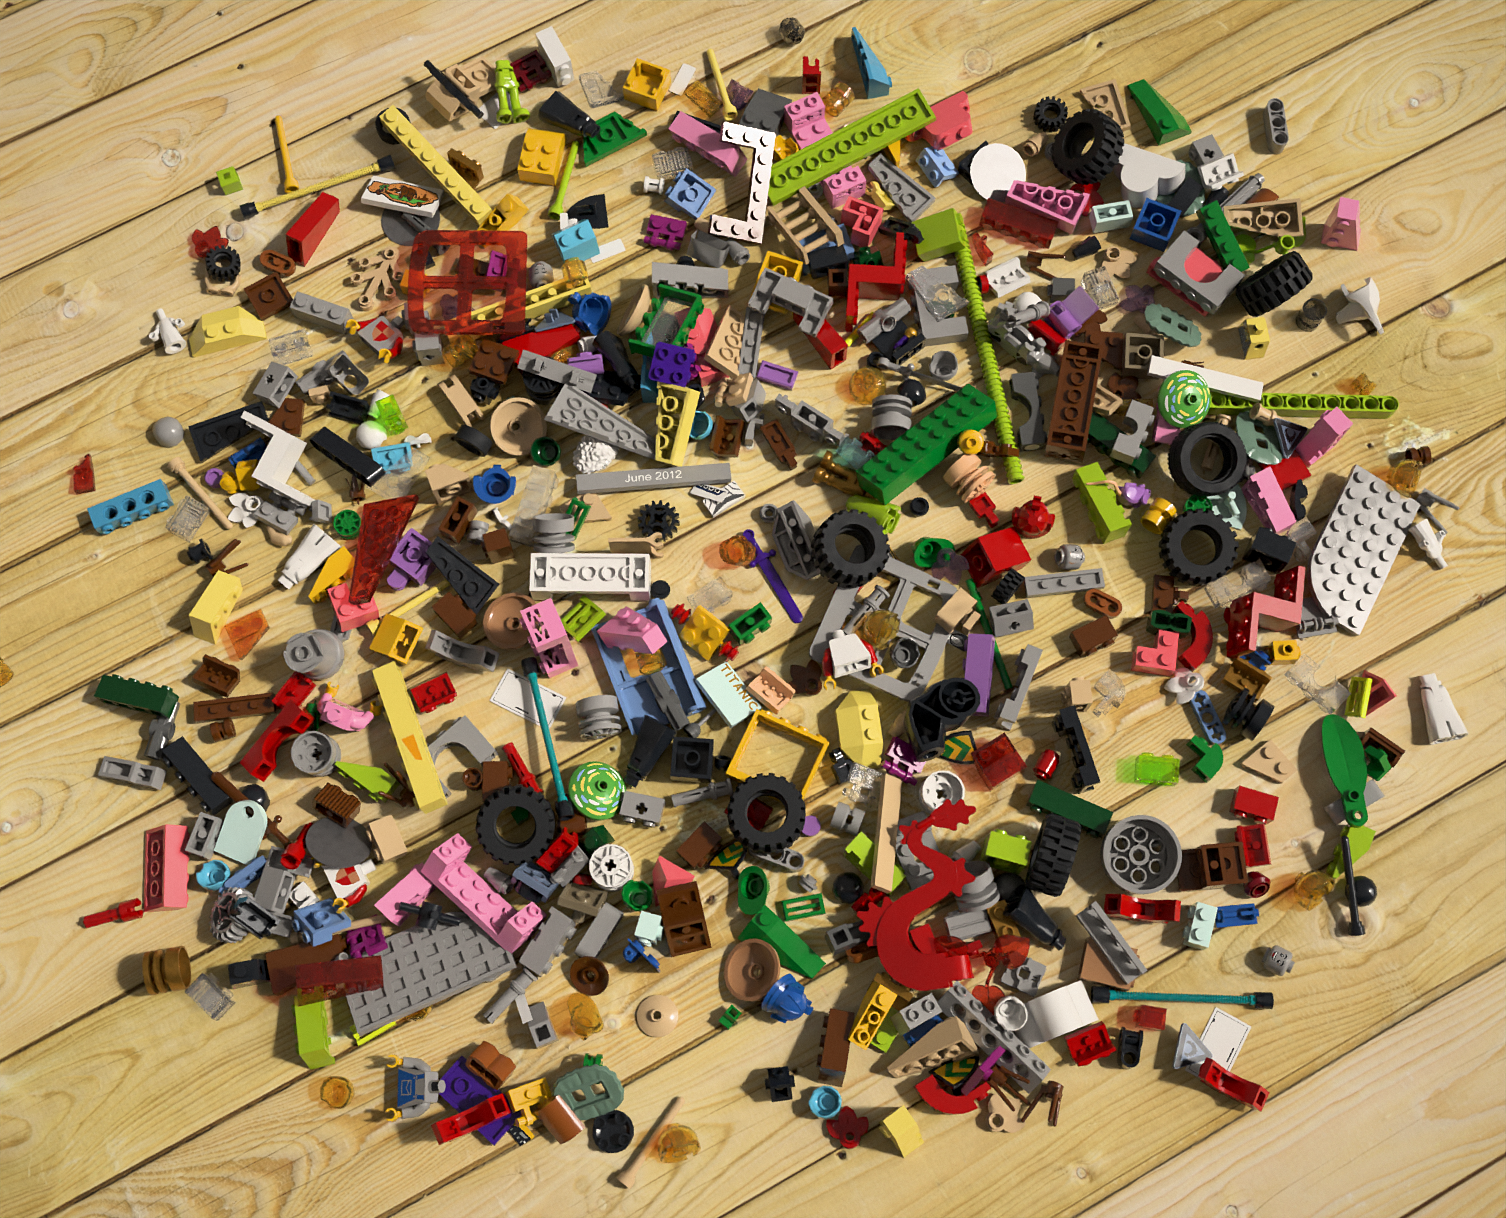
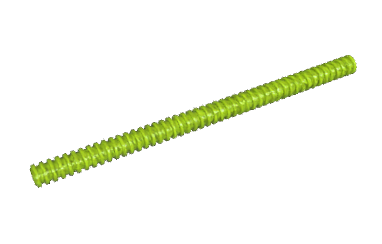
[955,223,1025,484]

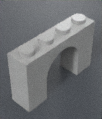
[1153,230,1245,315]
[907,265,968,347]
[427,716,498,799]

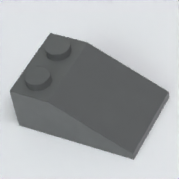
[739,88,792,137]

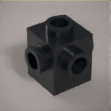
[470,377,500,405]
[764,1066,795,1102]

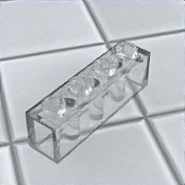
[509,465,559,547]

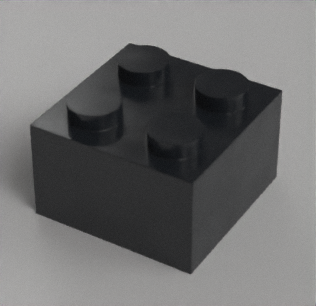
[1242,527,1297,574]
[670,737,714,783]

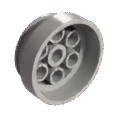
[1100,815,1182,894]

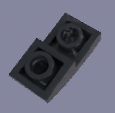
[1167,177,1204,218]
[1290,479,1308,524]

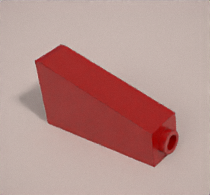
[285,192,340,267]
[793,312,848,370]
[502,324,581,374]

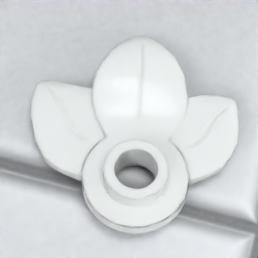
[228,493,264,528]
[1164,668,1204,705]

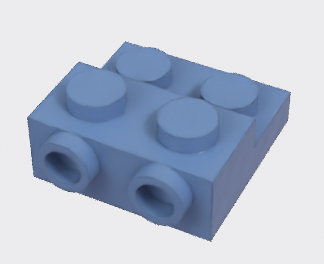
[664,168,716,220]
[292,898,351,947]

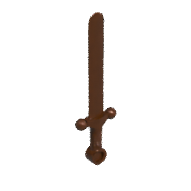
[211,772,295,849]

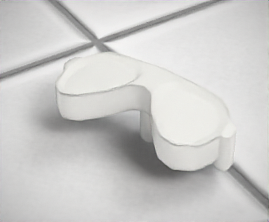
[404,433,432,448]
[492,507,514,530]

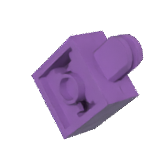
[386,528,437,591]

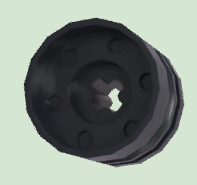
[522,356,564,405]
[1222,688,1275,741]

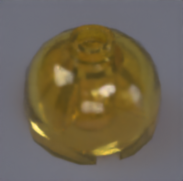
[849,366,886,405]
[1387,459,1423,498]
[862,609,900,650]
[1294,870,1335,911]
[657,1123,701,1163]

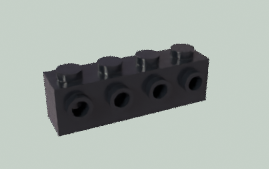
[162,736,233,816]

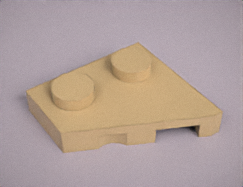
[560,493,612,524]

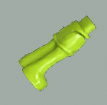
[494,60,530,124]

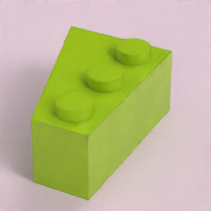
[843,831,906,897]

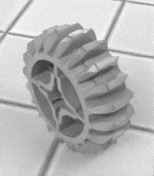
[209,887,256,943]

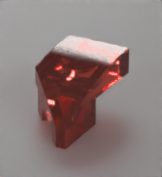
[972,232,994,266]
[73,454,96,495]

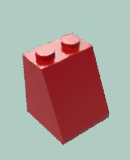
[960,526,1032,588]

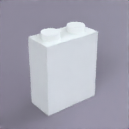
[535,26,574,87]

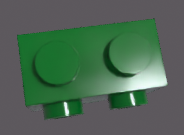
[729,602,772,645]

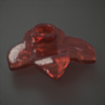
[192,226,229,258]

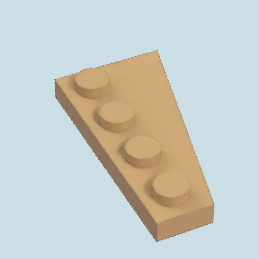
[704,305,745,380]

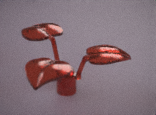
[934,934,1030,1015]

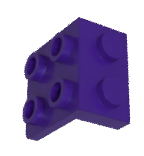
[648,341,696,387]

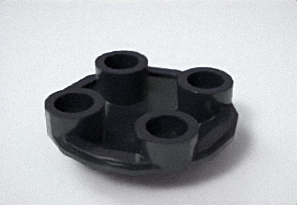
[592,1110,634,1153]

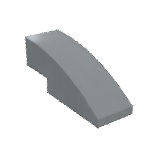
[98,756,167,790]

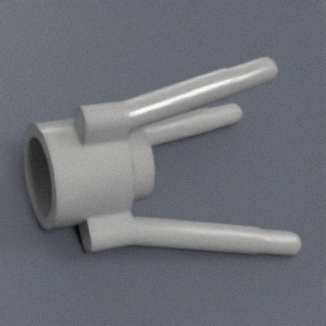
[1416,488,1460,534]

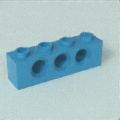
[87,479,174,535]

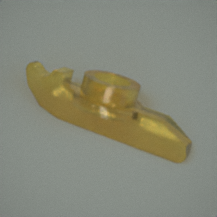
[551,343,578,362]

